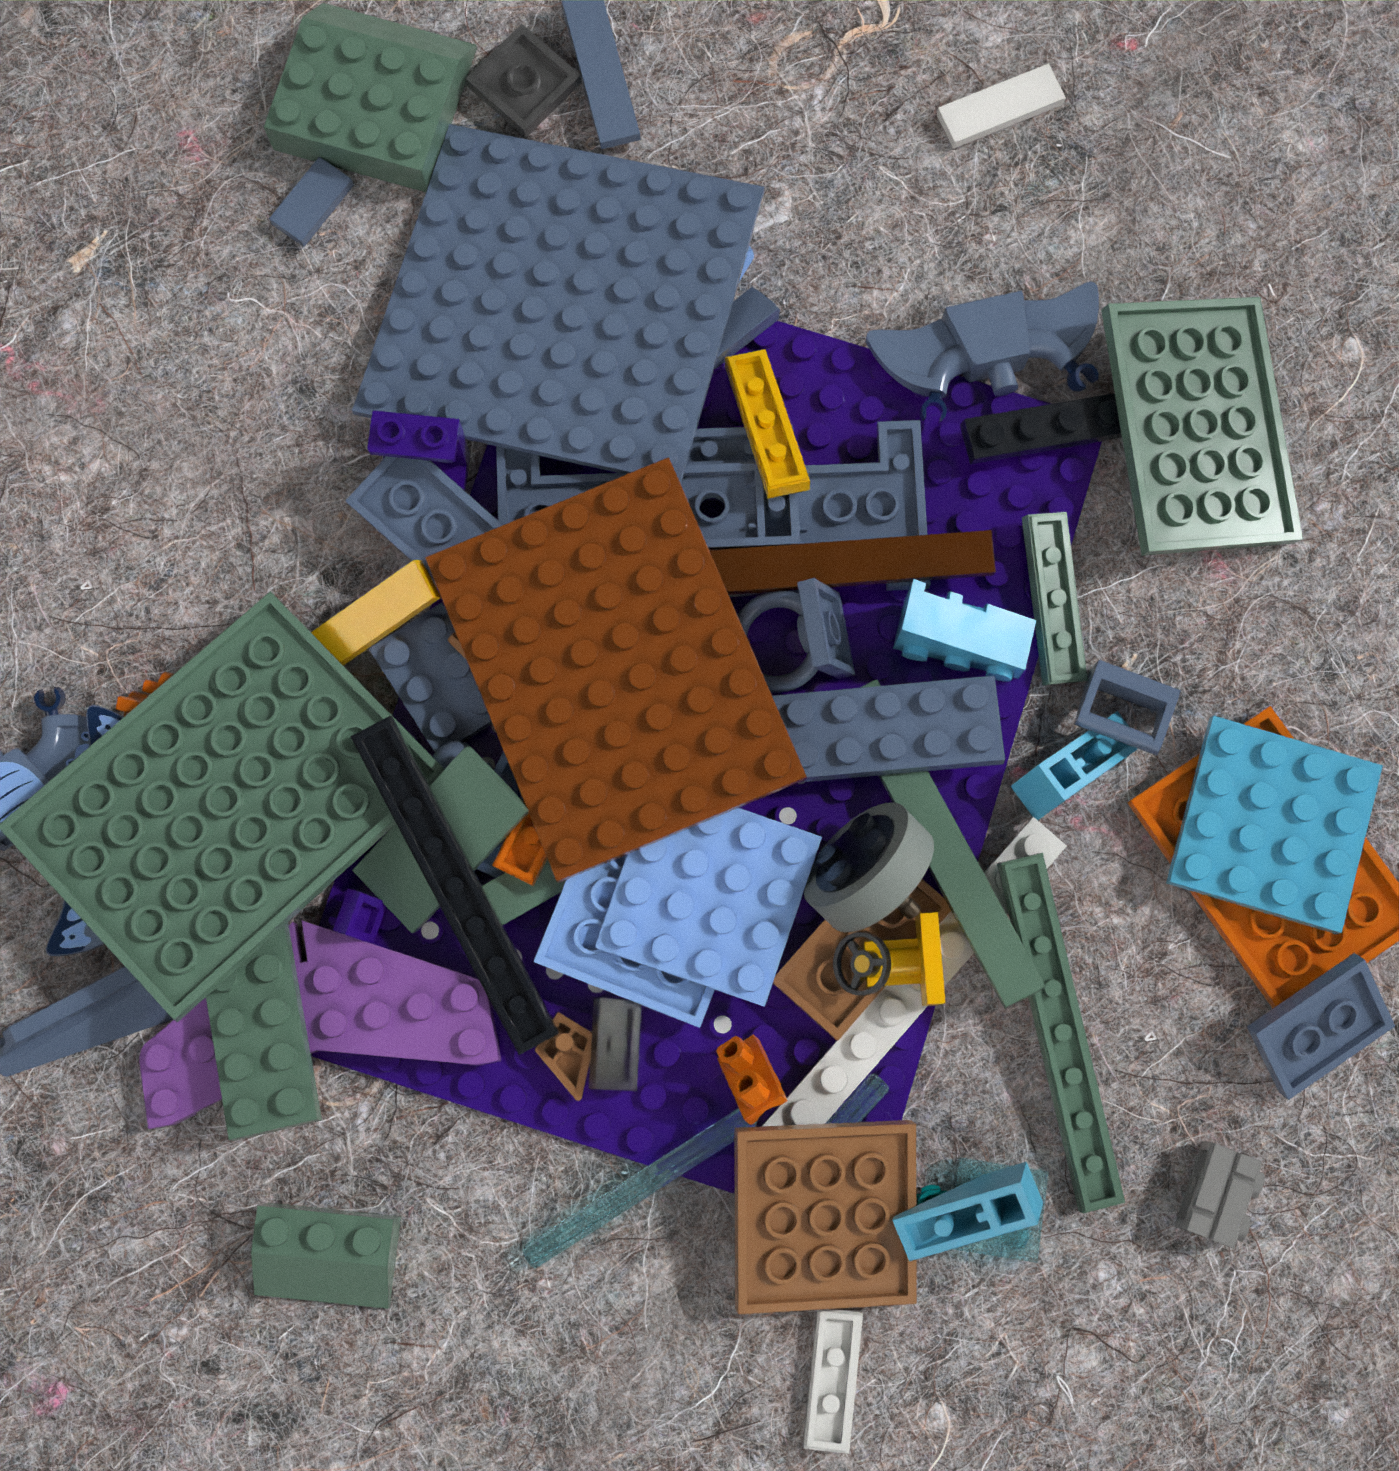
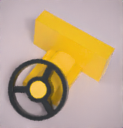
[833,912,946,1006]

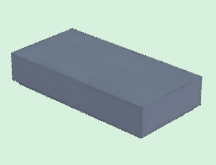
[269,157,354,247]

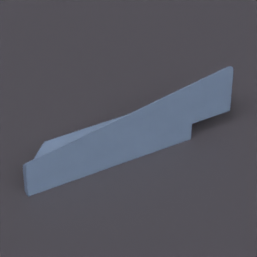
[0,966,173,1077]

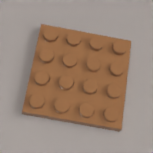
[734,1120,917,1314]

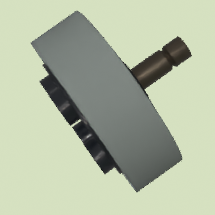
[804,803,934,932]

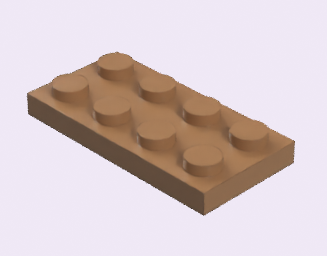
[773,879,951,1041]

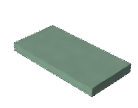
[352,746,529,934]

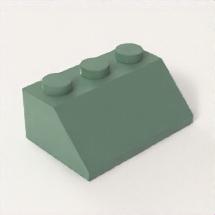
[251,1202,401,1309]

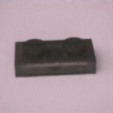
[589,998,642,1091]

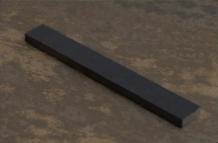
[350,716,559,1055]

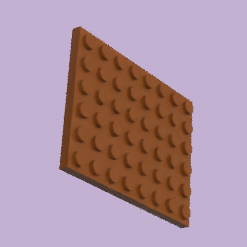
[425,457,807,883]

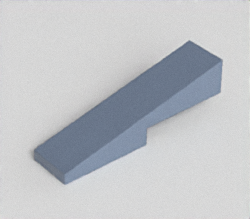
[561,0,641,150]

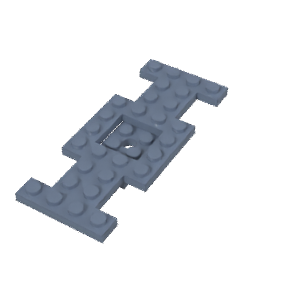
[496,420,931,597]

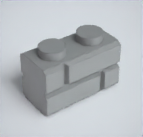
[1174,1141,1265,1248]

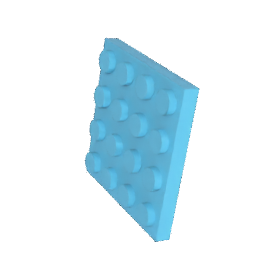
[1166,715,1383,934]

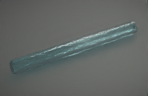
[522,1108,757,1268]

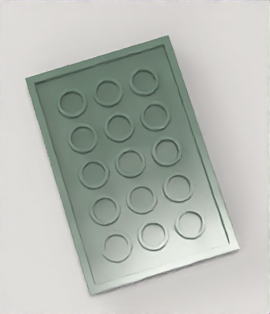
[1101,297,1303,556]

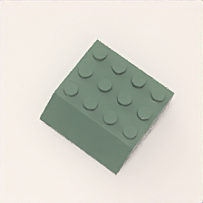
[264,3,477,192]

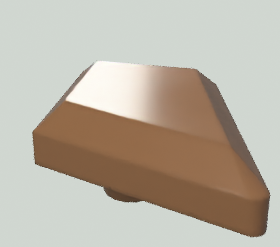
[535,1012,596,1101]

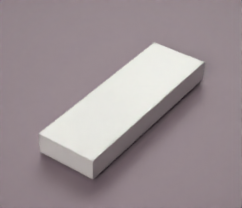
[937,63,1066,149]
[803,1309,863,1454]

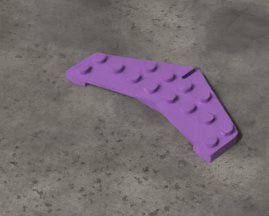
[139,920,501,1129]

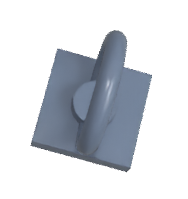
[737,578,855,693]

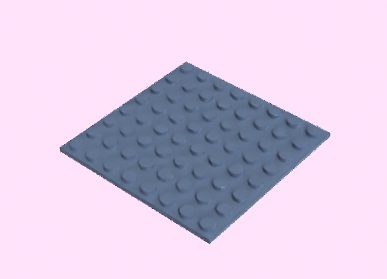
[352,124,765,484]

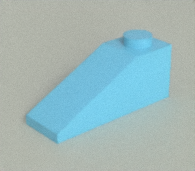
[1010,711,1138,820]
[892,1162,1043,1261]

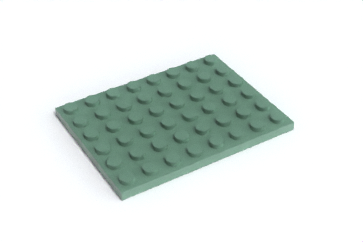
[0,591,445,1022]

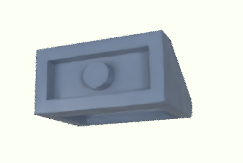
[1074,660,1181,756]

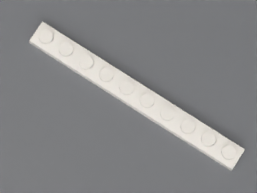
[762,817,1067,1126]

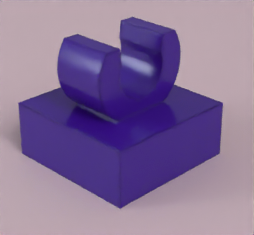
[328,888,386,944]

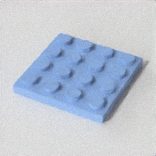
[595,808,822,1007]
[533,855,715,1028]

